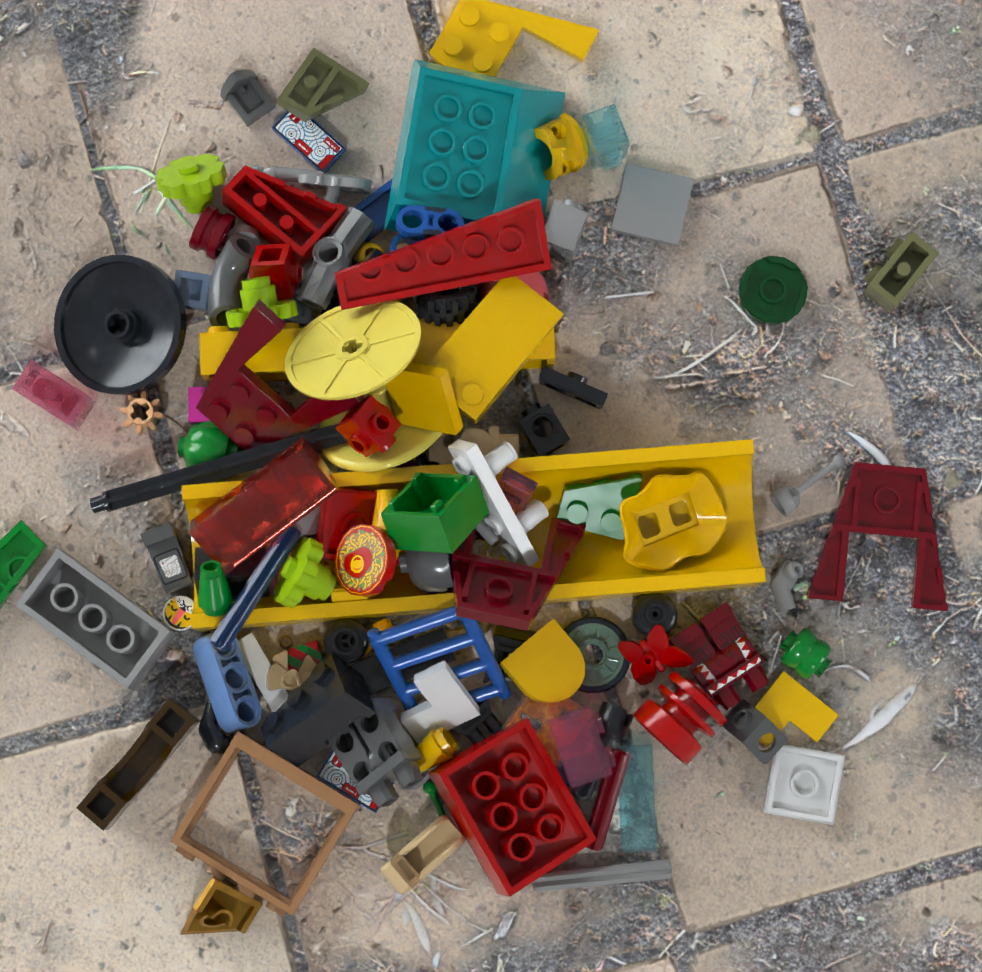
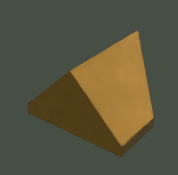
[180,876,263,935]

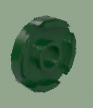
[738,256,808,326]

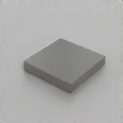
[611,163,694,247]

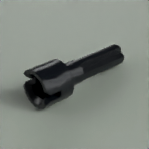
[572,701,634,801]

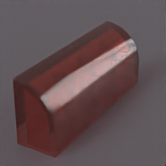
[188,437,338,575]

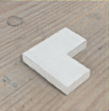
[401,660,480,744]

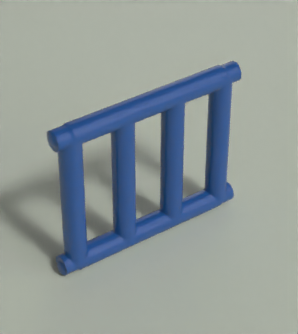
[367,602,511,711]

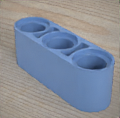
[193,631,262,733]

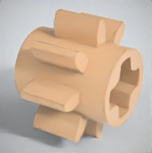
[119,391,165,436]

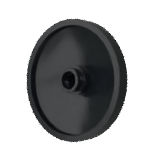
[54,255,187,395]

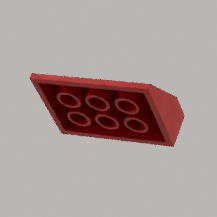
[428,718,597,897]

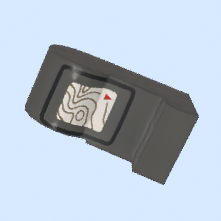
[140,522,194,594]

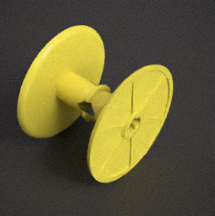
[285,300,442,472]

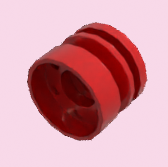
[632,671,728,765]

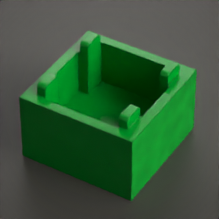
[380,472,489,553]

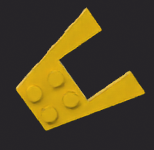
[430,0,599,77]

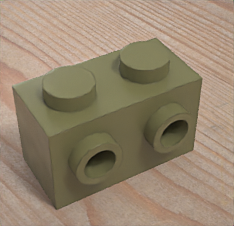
[863,231,939,314]

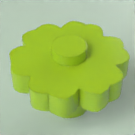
[155,154,227,214]
[225,276,298,328]
[273,537,337,608]

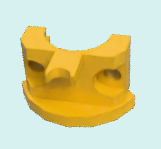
[534,113,588,180]

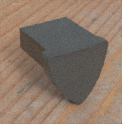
[220,69,275,127]

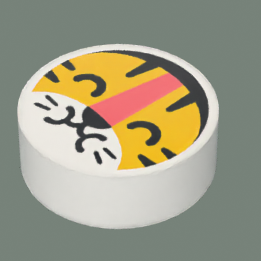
[163,596,194,631]

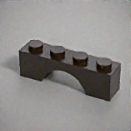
[76,698,201,831]

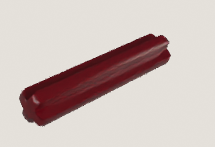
[586,748,630,851]

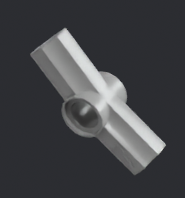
[296,207,375,311]

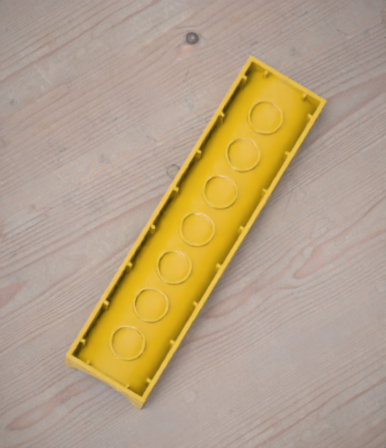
[181,439,766,632]

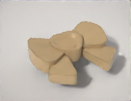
[266,650,316,691]

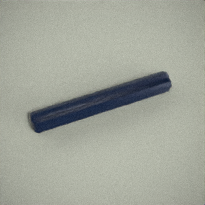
[210,524,301,651]

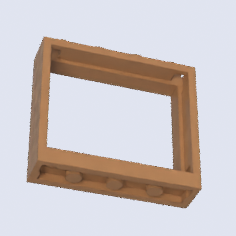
[170,731,360,917]

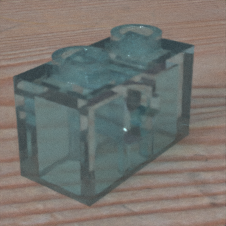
[580,104,630,171]

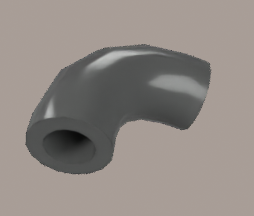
[207,234,257,330]

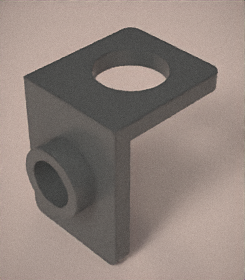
[722,699,788,764]

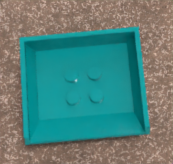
[384,59,565,233]

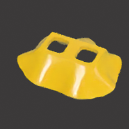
[619,471,727,572]

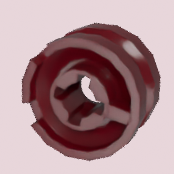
[189,204,236,260]

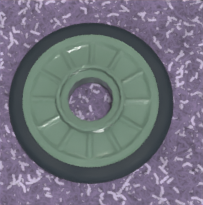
[563,616,630,693]

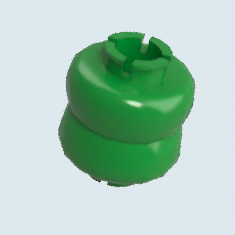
[779,628,832,680]

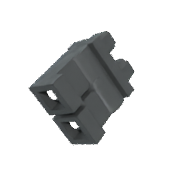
[328,697,424,808]

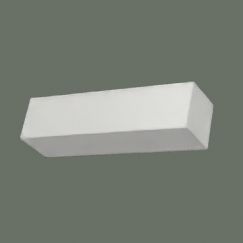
[238,632,289,712]

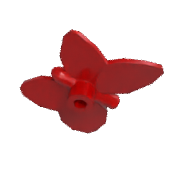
[618,624,694,685]

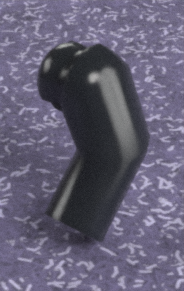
[198,702,231,754]

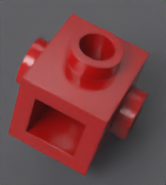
[249,243,303,301]
[335,395,401,457]

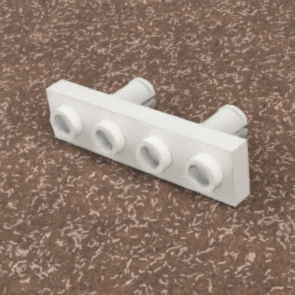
[448,439,549,566]

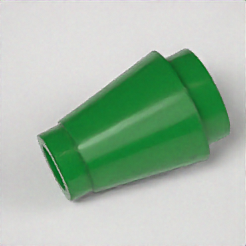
[198,560,234,617]

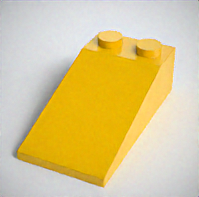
[428,276,564,425]

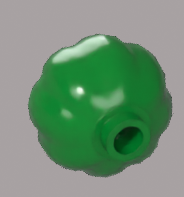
[177,420,244,483]

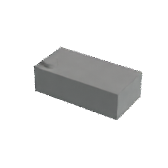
[15,548,177,690]

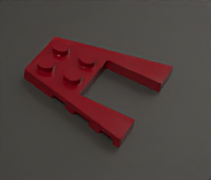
[196,299,365,450]
[806,462,948,611]
[450,517,586,631]

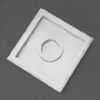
[763,745,845,825]

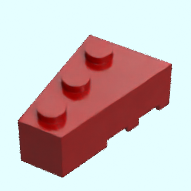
[222,165,347,267]

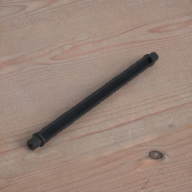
[90,423,348,513]

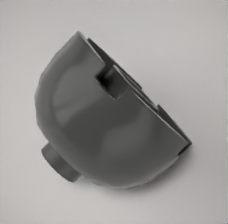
[399,550,453,593]

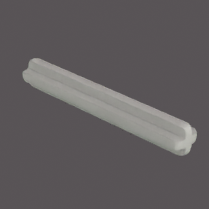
[532,859,672,892]

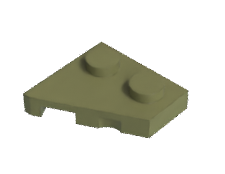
[276,48,370,122]

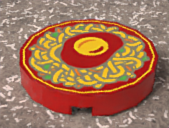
[335,524,397,597]

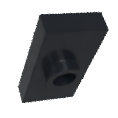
[539,366,608,410]

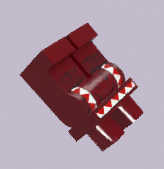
[669,602,769,711]

